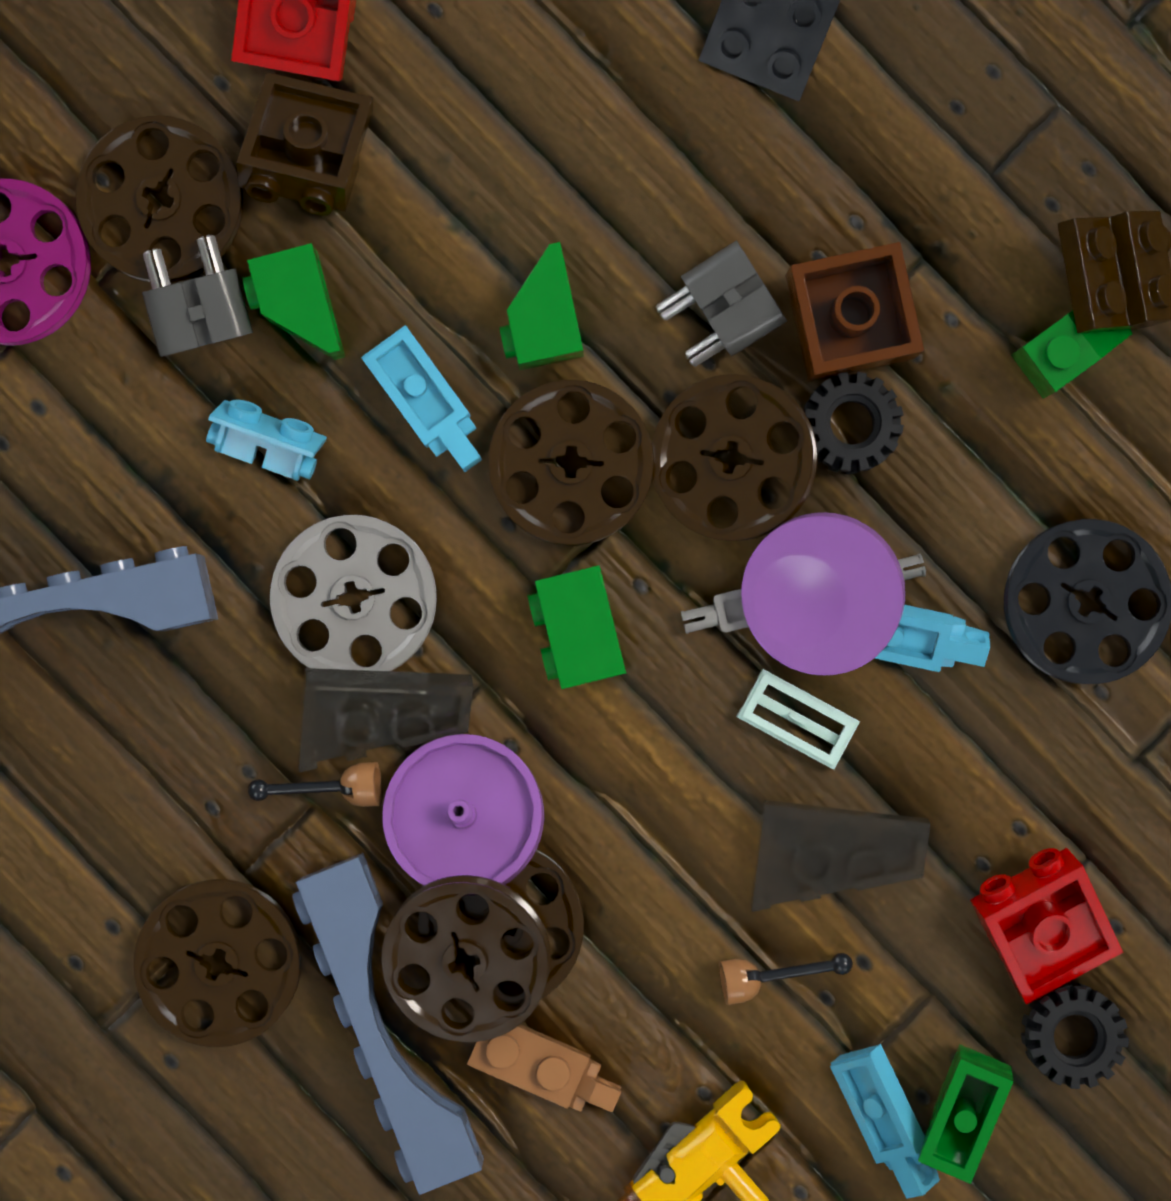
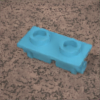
[206,399,327,481]

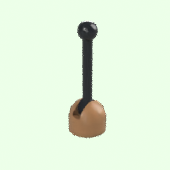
[248,762,382,807]
[719,953,853,1005]

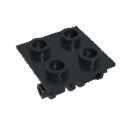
[699,0,840,101]

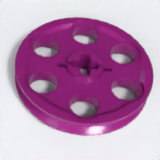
[0,179,91,346]

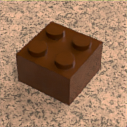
[785,242,924,382]

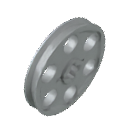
[270,515,437,680]

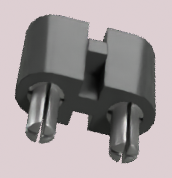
[142,235,253,357]
[656,240,787,367]

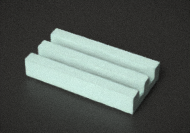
[736,669,860,770]

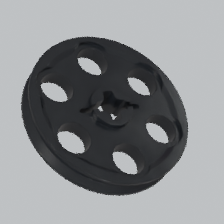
[1003,519,1171,684]

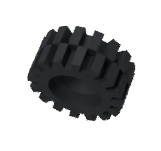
[803,372,904,474]
[1021,983,1129,1089]

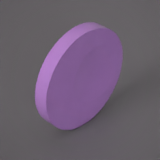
[741,512,906,675]
[383,734,544,896]

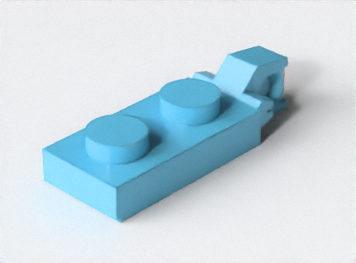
[361,325,482,472]
[875,605,990,672]
[830,1044,940,1199]

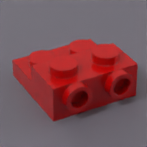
[231,0,356,81]
[970,848,1123,1005]

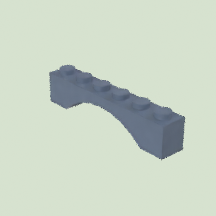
[0,546,218,634]
[293,853,484,1195]

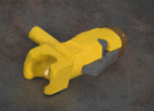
[617,1081,781,1201]

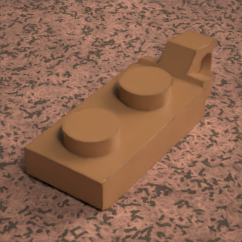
[467,1024,622,1112]

